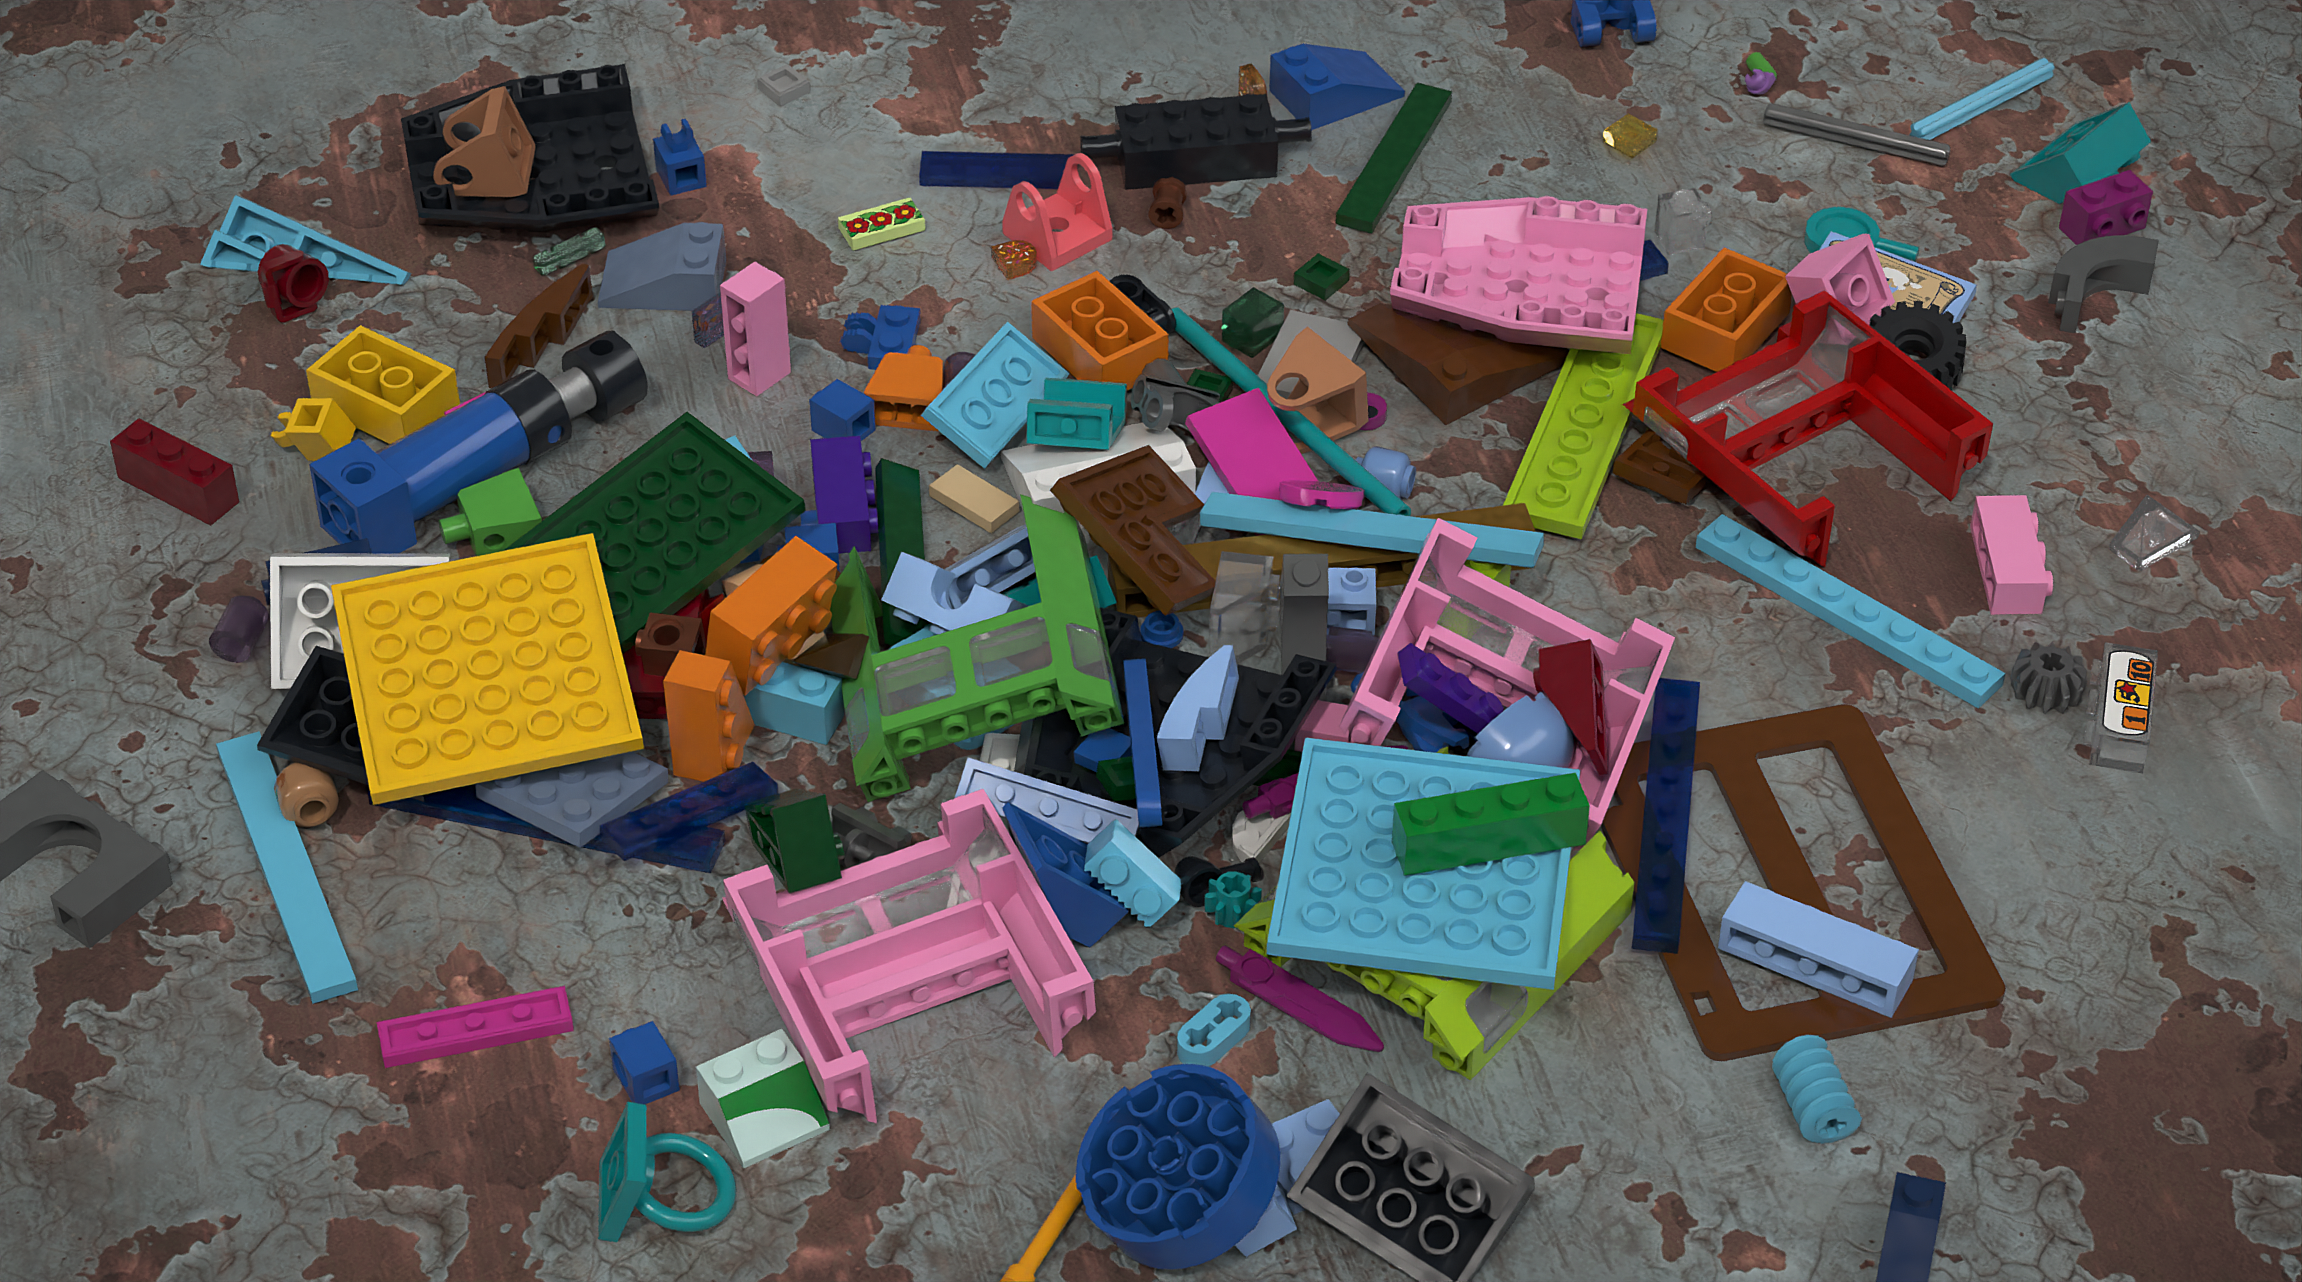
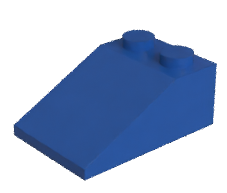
[1269,43,1405,130]
[1002,802,1129,948]

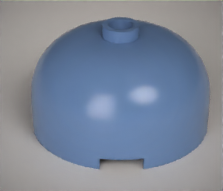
[1467,692,1574,768]

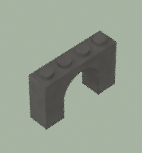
[0,770,173,949]

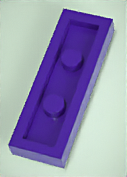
[1397,643,1504,734]

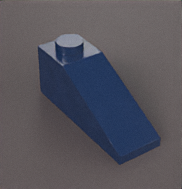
[1876,1172,1946,1282]

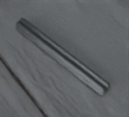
[1763,103,1950,167]

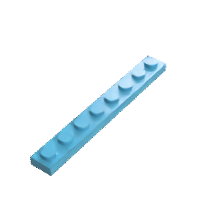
[1695,514,2005,708]

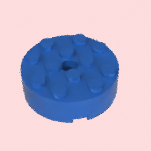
[1076,1064,1280,1269]

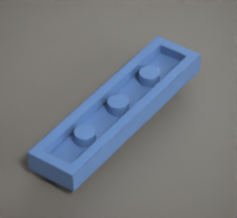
[954,757,1139,844]

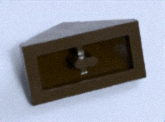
[792,633,869,679]

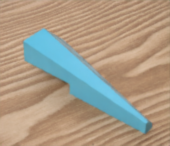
[200,195,411,285]

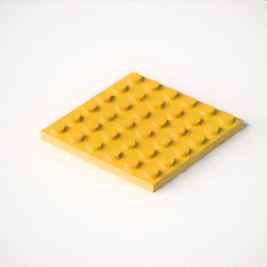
[331,533,644,805]

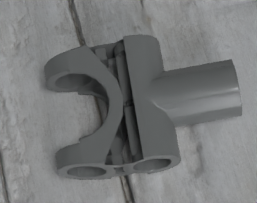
[1131,359,1220,431]

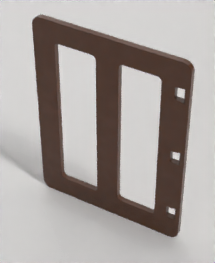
[1601,704,2006,1061]

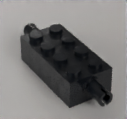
[1080,94,1312,190]

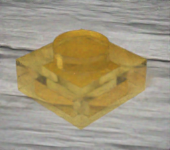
[1603,113,1658,159]

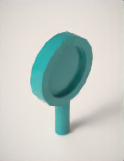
[1804,207,1919,262]

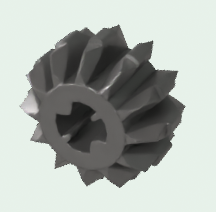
[2010,641,2087,714]

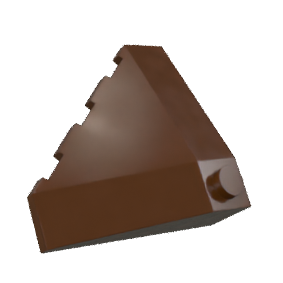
[1347,303,1569,426]

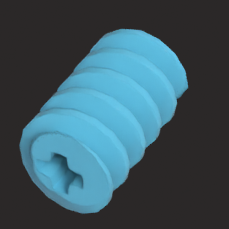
[1772,1035,1862,1143]

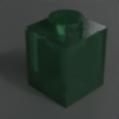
[1222,287,1284,358]

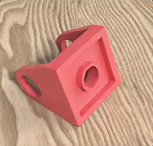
[1002,153,1112,272]

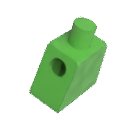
[438,468,542,556]

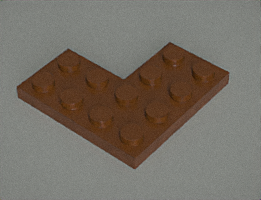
[1050,445,1219,616]

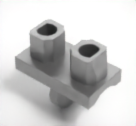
[831,803,912,868]

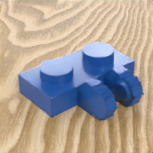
[840,305,921,370]

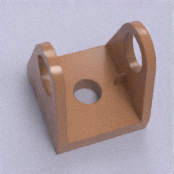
[433,86,536,197]
[1267,326,1368,454]

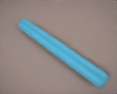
[1909,58,2055,140]

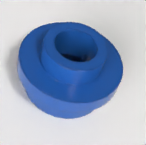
[1140,610,1183,648]

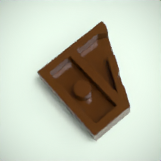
[1612,427,1707,505]

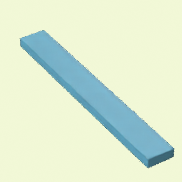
[1200,492,1544,568]
[216,731,358,1004]

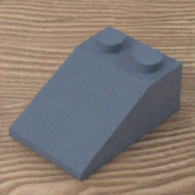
[598,222,726,312]

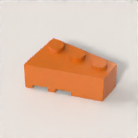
[663,650,755,786]

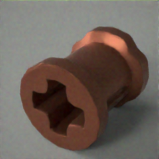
[1149,178,1187,229]

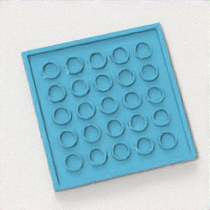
[1267,738,1580,990]

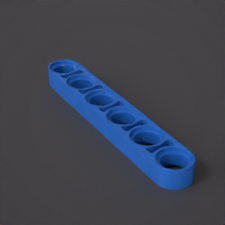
[1123,658,1162,828]

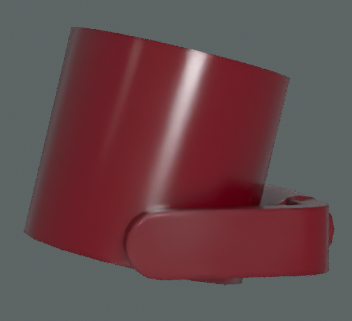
[258,244,329,322]

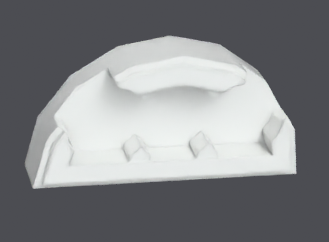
[1232,810,1291,863]

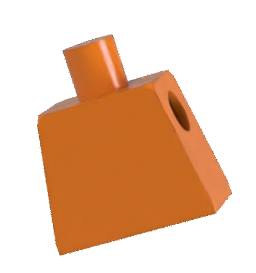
[864,345,944,432]

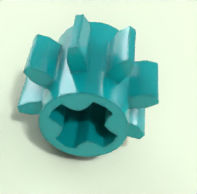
[1204,871,1262,929]

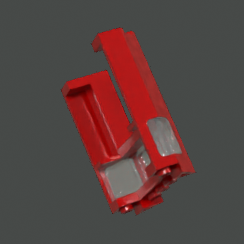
[1622,290,1993,567]

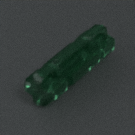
[532,227,606,276]

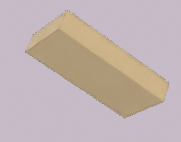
[929,464,1019,533]

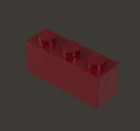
[110,418,240,526]

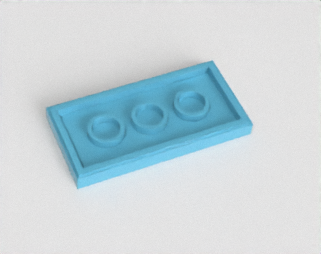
[921,321,1070,469]

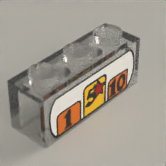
[2082,642,2158,774]

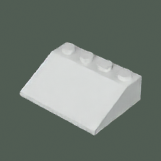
[1000,423,1196,529]
[270,553,450,689]

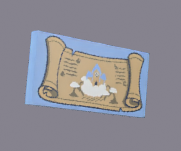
[1819,231,1977,323]

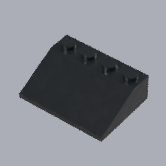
[257,645,432,802]
[1286,1072,1535,1282]

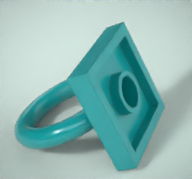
[598,1102,736,1242]

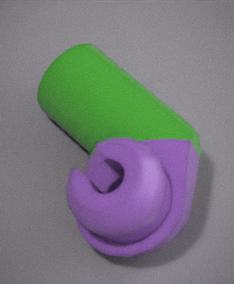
[1745,52,1777,95]

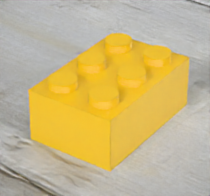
[306,325,460,444]

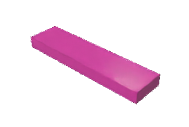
[377,986,574,1068]

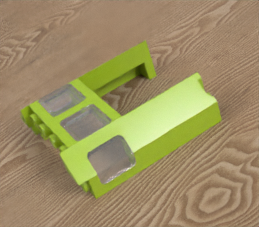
[1234,747,1634,1080]

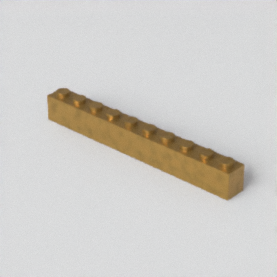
[1108,503,1536,618]

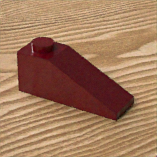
[1533,639,1608,776]

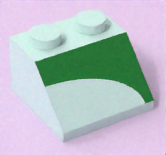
[696,1029,830,1169]

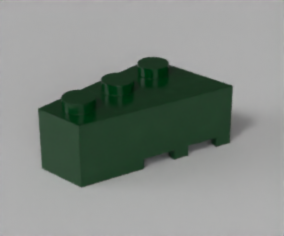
[744,789,845,893]

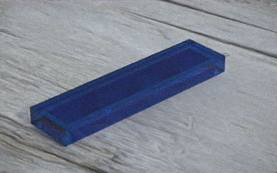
[919,151,1075,189]
[599,762,778,861]

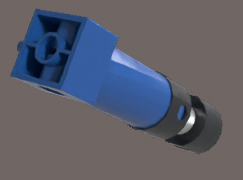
[309,330,648,554]

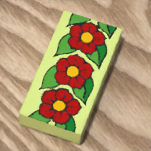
[838,197,925,250]

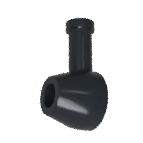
[1174,856,1261,907]

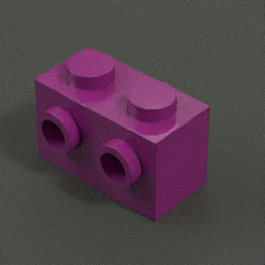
[2059,170,2153,245]

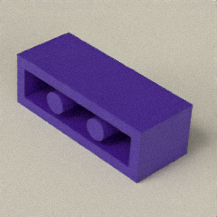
[810,436,878,554]

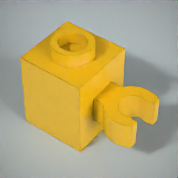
[270,398,356,461]

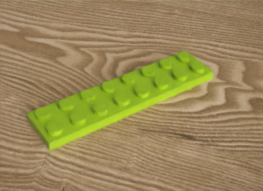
[1503,313,1664,539]

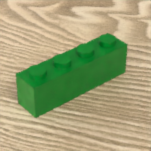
[1392,772,1590,876]

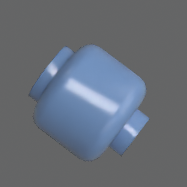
[1356,446,1416,500]

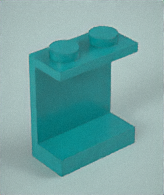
[1027,378,1127,450]

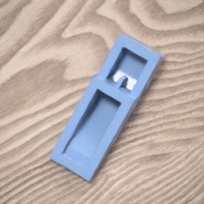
[1157,645,1239,771]

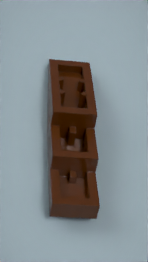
[485,264,593,388]

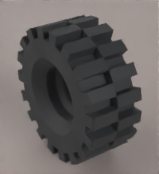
[1863,301,1967,390]

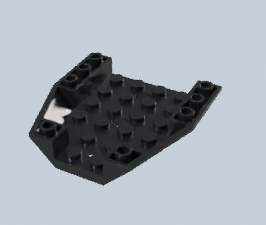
[401,64,660,232]
[1024,607,1337,858]

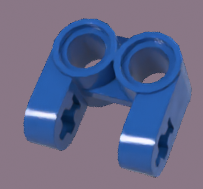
[1571,0,1656,47]

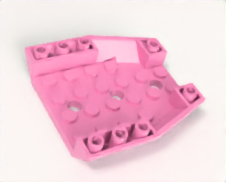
[1390,196,1647,354]

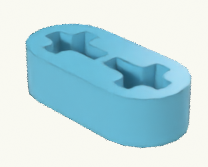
[1177,994,1251,1067]

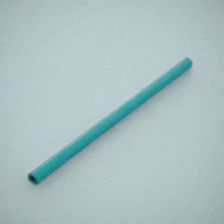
[1172,307,1411,516]

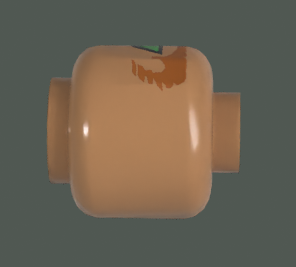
[274,762,339,828]

